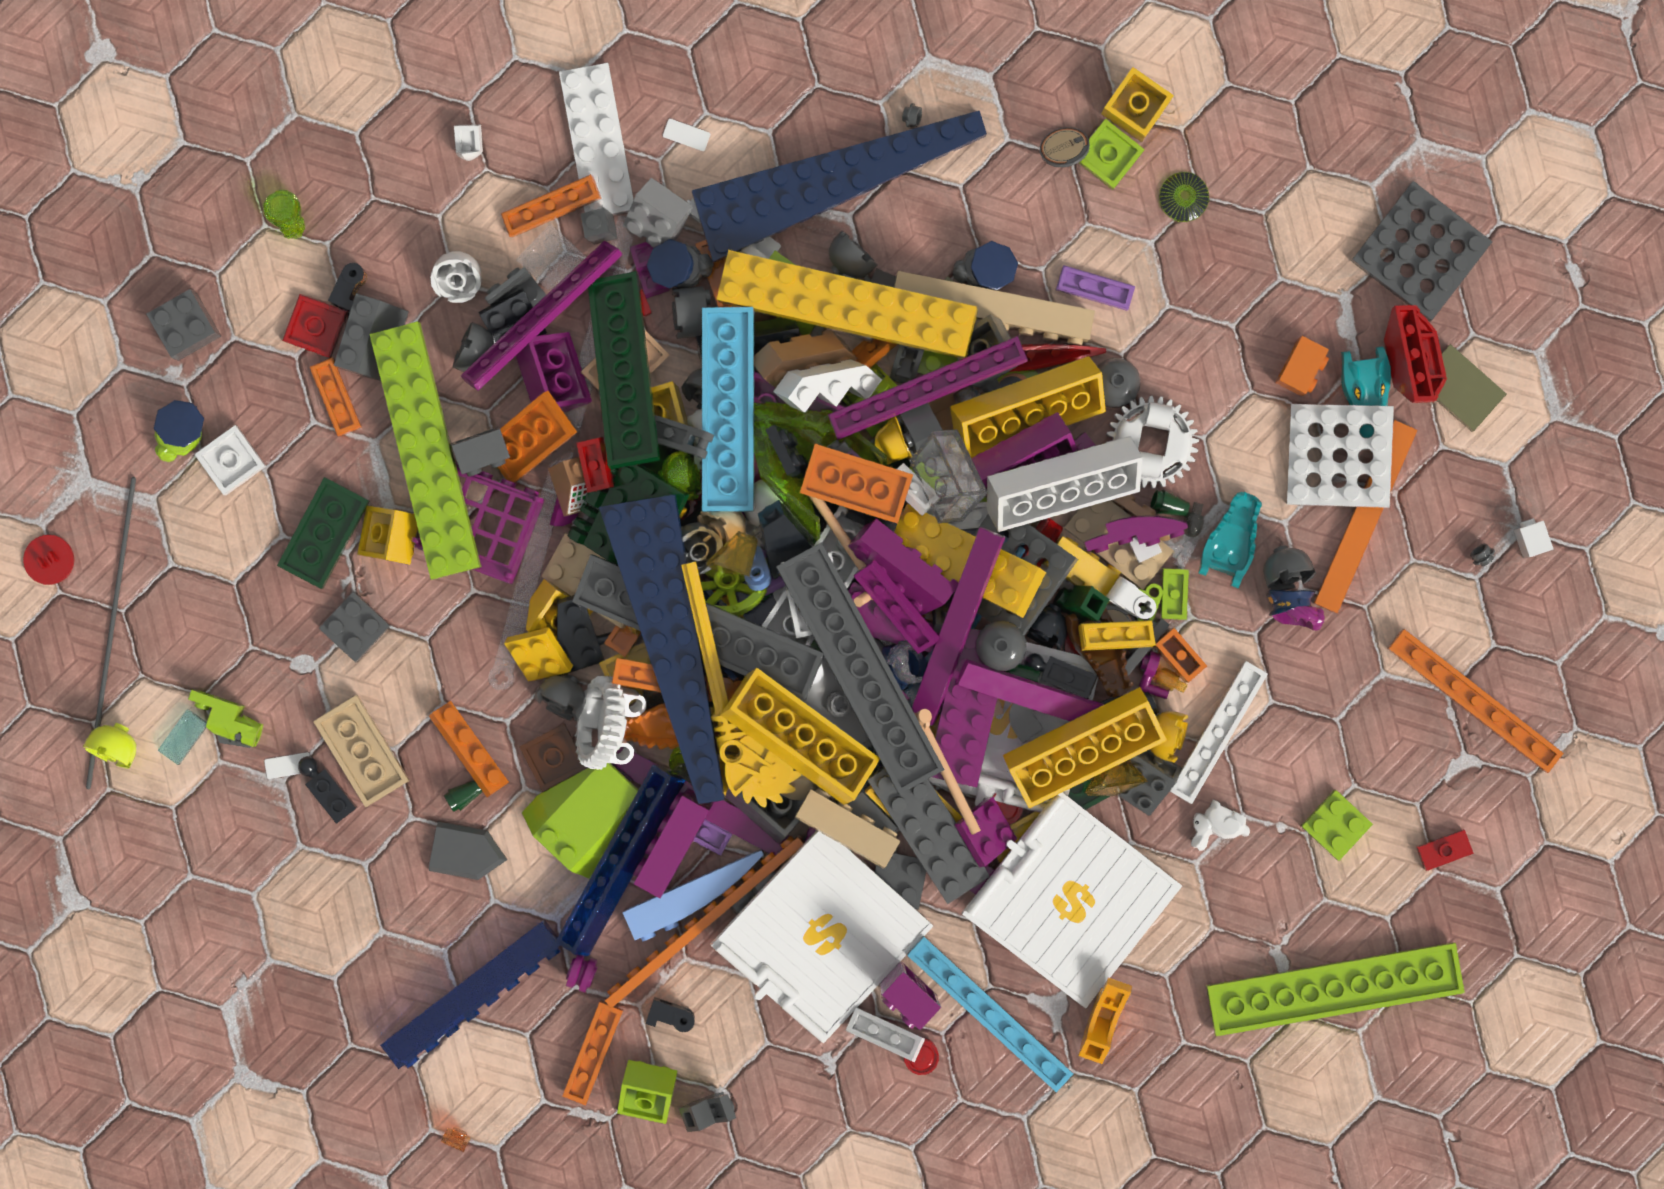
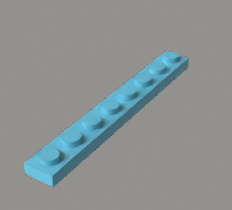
[907,936,1073,1093]

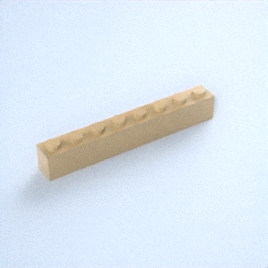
[894,271,1095,346]

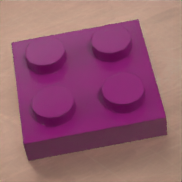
[954,796,1017,868]

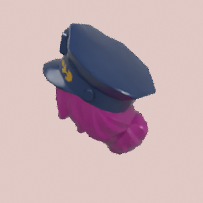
[1266,590,1325,631]

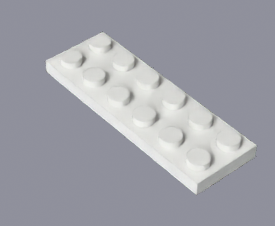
[559,63,634,215]

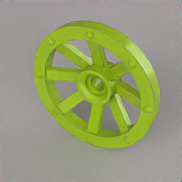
[701,541,769,616]

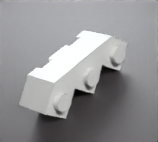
[773,359,882,413]

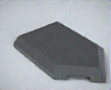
[429,821,508,880]

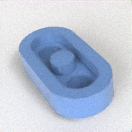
[737,544,772,591]

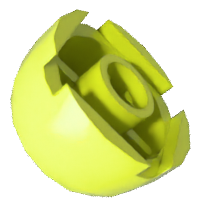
[83,723,136,769]

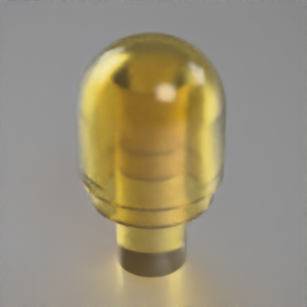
[1153,667,1188,693]

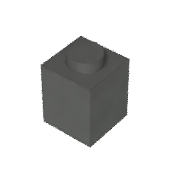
[581,208,618,245]

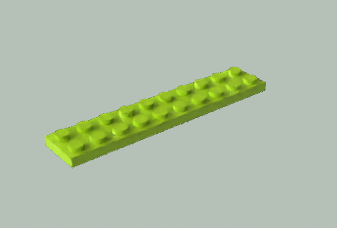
[370,321,481,580]
[1206,942,1465,1036]

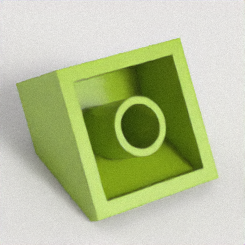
[617,1060,678,1124]

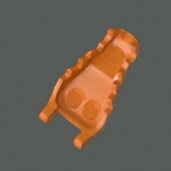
[624,703,679,750]

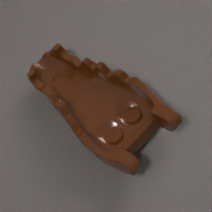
[1065,608,1133,697]

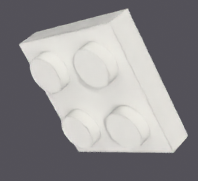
[194,425,267,496]

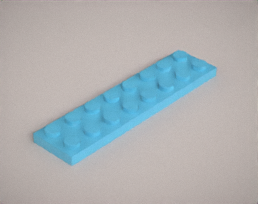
[702,307,754,512]

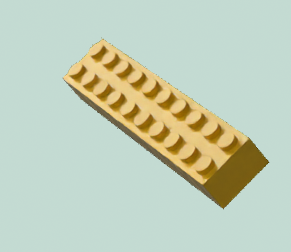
[717,250,978,359]

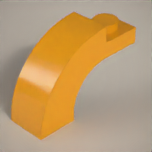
[1078,977,1132,1064]

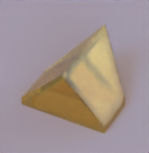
[706,531,758,576]
[1085,760,1148,796]

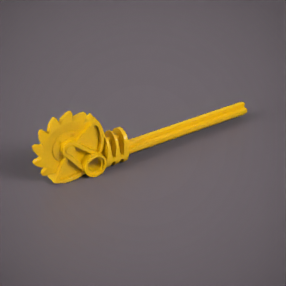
[681,561,801,807]

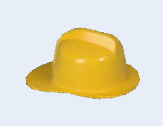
[875,416,913,464]

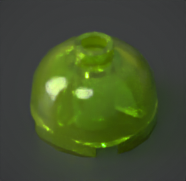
[658,451,701,500]

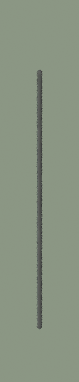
[86,477,136,790]

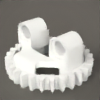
[1106,396,1199,489]
[575,676,646,770]

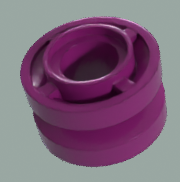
[566,953,598,993]

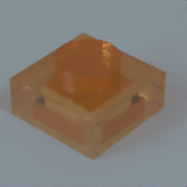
[441,1128,471,1152]

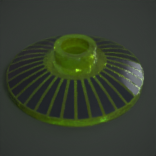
[1159,172,1209,222]

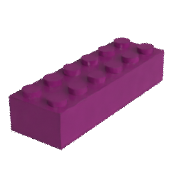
[933,629,997,788]

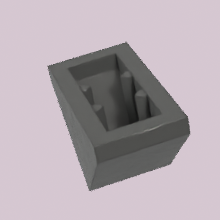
[890,344,924,383]

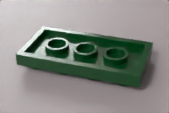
[277,477,370,589]

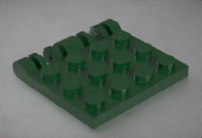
[567,464,690,565]

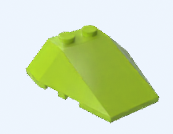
[522,763,642,881]

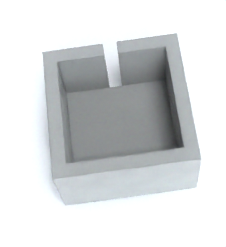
[623,178,693,248]

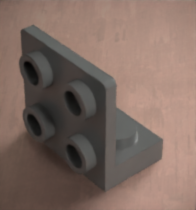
[485,267,546,307]
[1109,749,1182,816]

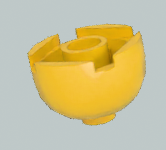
[1150,711,1188,763]

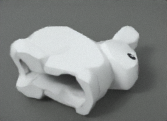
[1191,799,1250,851]

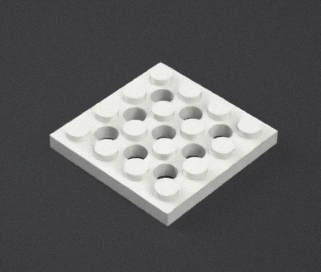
[1287,404,1394,508]

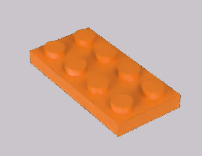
[498,391,577,483]
[800,444,913,524]

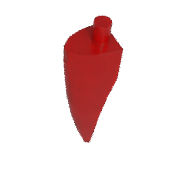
[1009,344,1106,372]

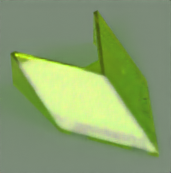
[754,401,887,541]

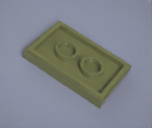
[1436,344,1507,432]

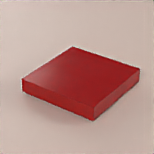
[282,294,348,358]

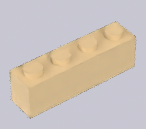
[795,788,900,869]

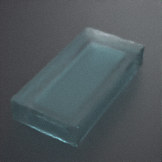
[157,709,207,765]

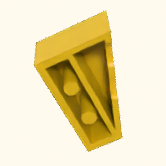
[1042,536,1121,603]

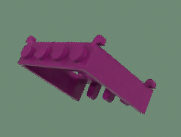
[411,461,545,585]

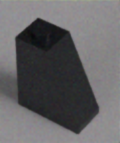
[758,500,814,579]

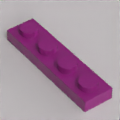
[854,560,940,654]

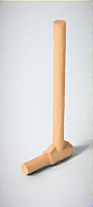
[809,496,873,607]
[914,709,981,835]

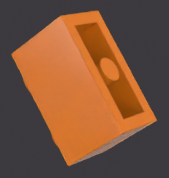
[1275,336,1329,397]
[1153,628,1207,683]

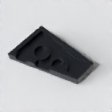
[557,595,604,676]

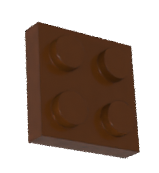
[519,723,588,792]

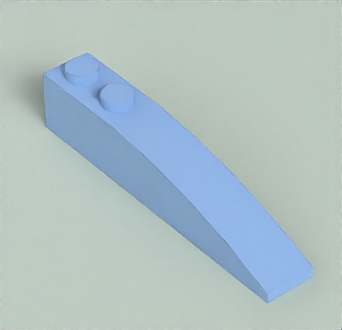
[622,849,764,942]

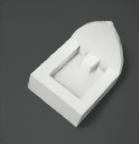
[454,124,483,161]

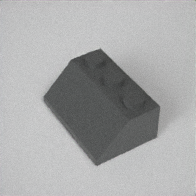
[334,293,409,381]
[725,788,805,845]

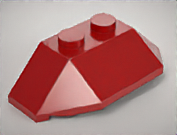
[1384,305,1447,403]

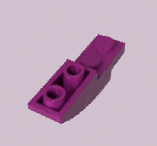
[1085,515,1188,554]

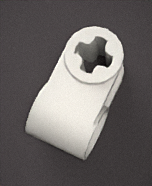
[1106,576,1156,619]

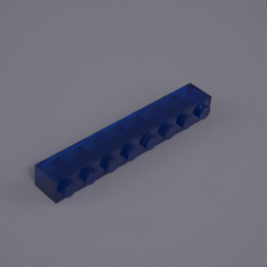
[555,765,685,956]
[380,919,563,1070]

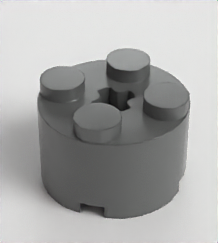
[672,286,711,339]

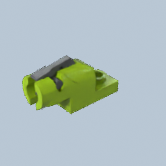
[188,690,263,748]

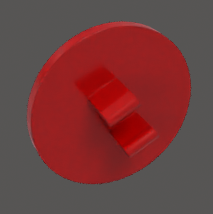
[23,535,74,585]

